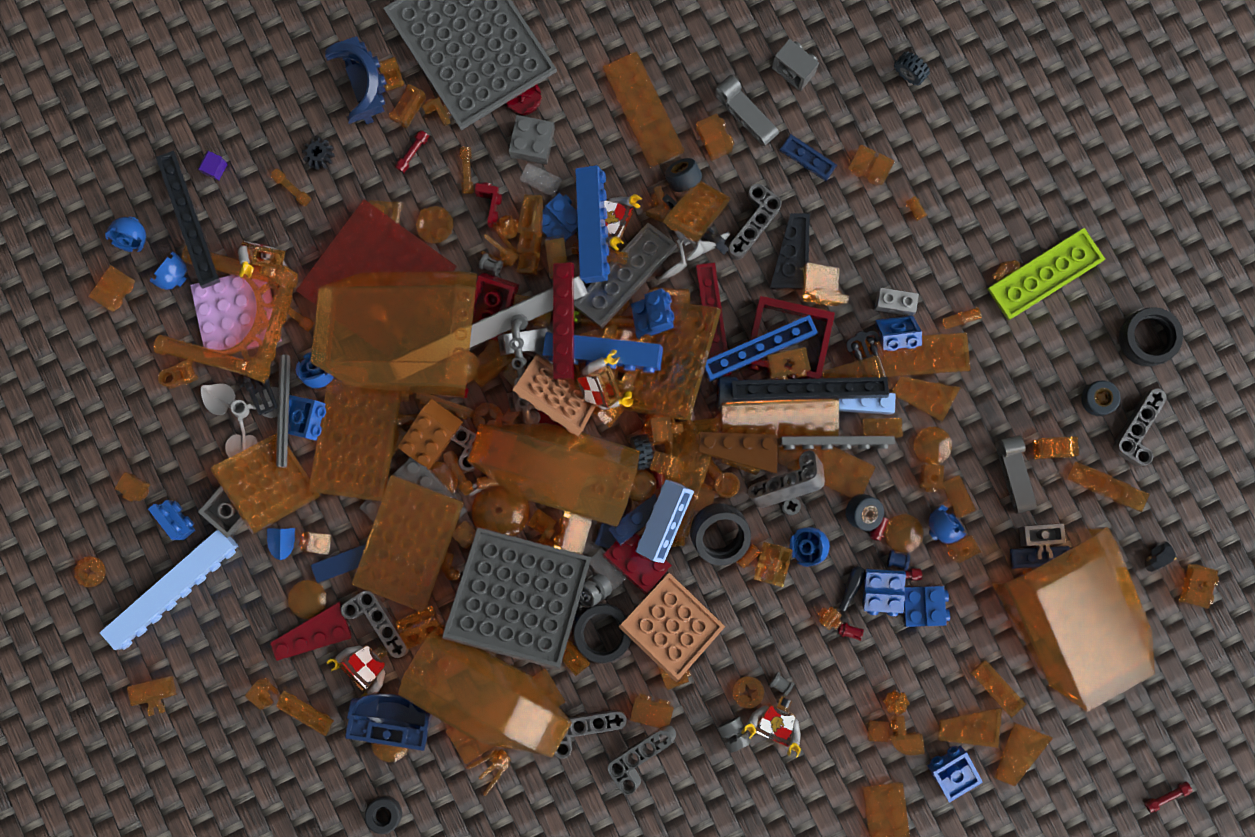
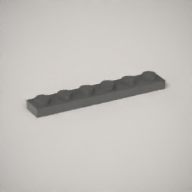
[777,436,895,450]

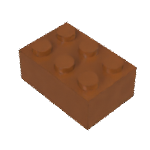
[397,399,463,470]

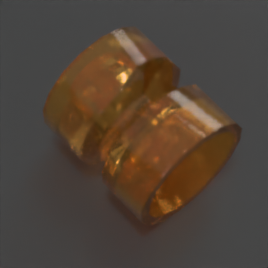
[714,472,740,499]

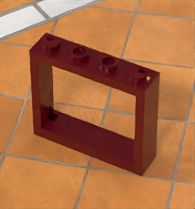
[747,296,835,379]

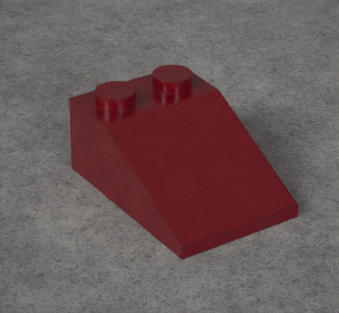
[465,273,520,341]

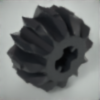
[302,137,335,170]

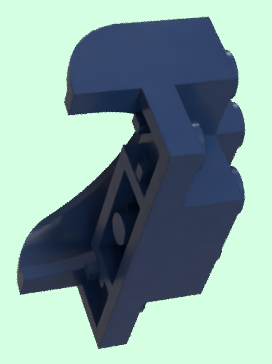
[324,36,387,124]
[345,694,433,751]

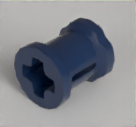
[887,550,910,571]

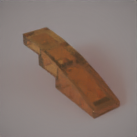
[517,195,543,275]
[1067,462,1150,513]

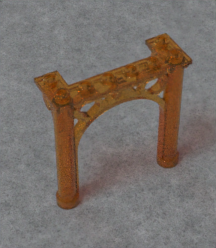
[154,246,298,383]

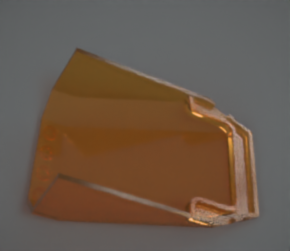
[311,271,477,397]
[992,527,1155,712]

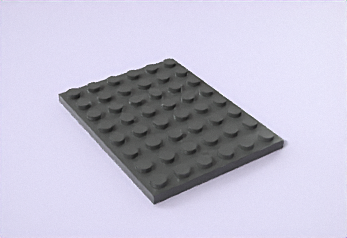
[384,0,557,130]

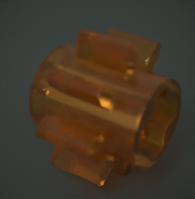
[496,215,520,239]
[818,606,842,630]
[883,690,910,716]

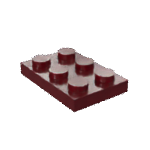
[603,534,672,595]

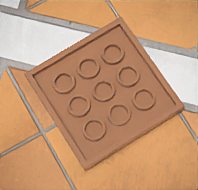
[513,354,596,436]
[619,573,725,682]

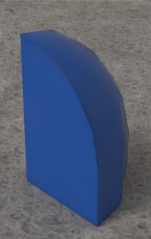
[267,528,295,560]

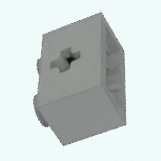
[874,288,919,316]

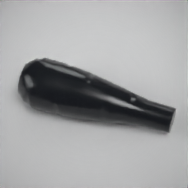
[839,566,866,612]

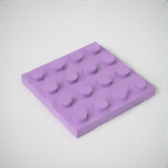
[190,268,282,359]

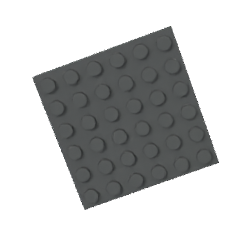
[443,528,591,670]

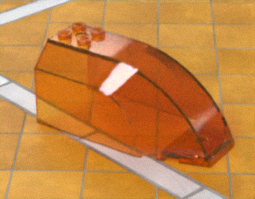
[468,423,640,527]
[398,624,572,758]

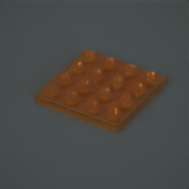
[211,433,320,534]

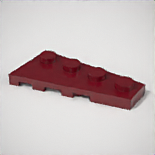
[271,601,352,661]

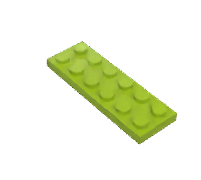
[988,228,1106,321]

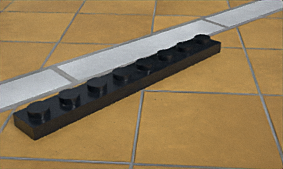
[156,151,220,289]
[731,377,889,402]

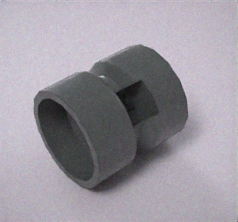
[579,573,612,608]
[717,716,752,753]

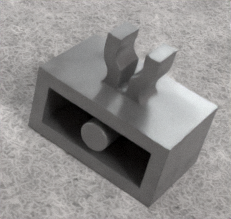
[1019,524,1066,559]

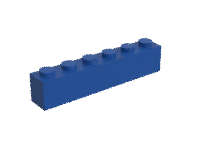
[576,165,610,284]
[702,315,818,382]
[543,332,663,373]

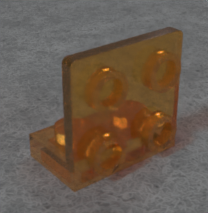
[803,263,848,306]

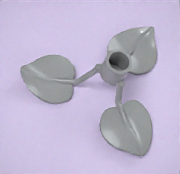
[655,222,730,280]
[201,384,279,467]

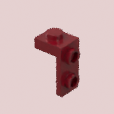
[475,182,502,228]

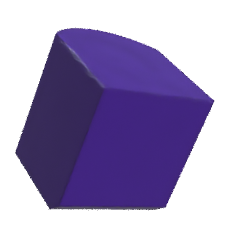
[198,151,227,181]

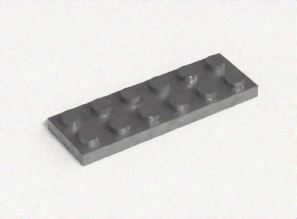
[574,223,677,329]

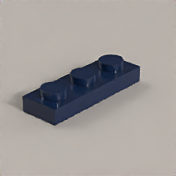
[608,494,658,546]

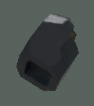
[1144,541,1177,572]

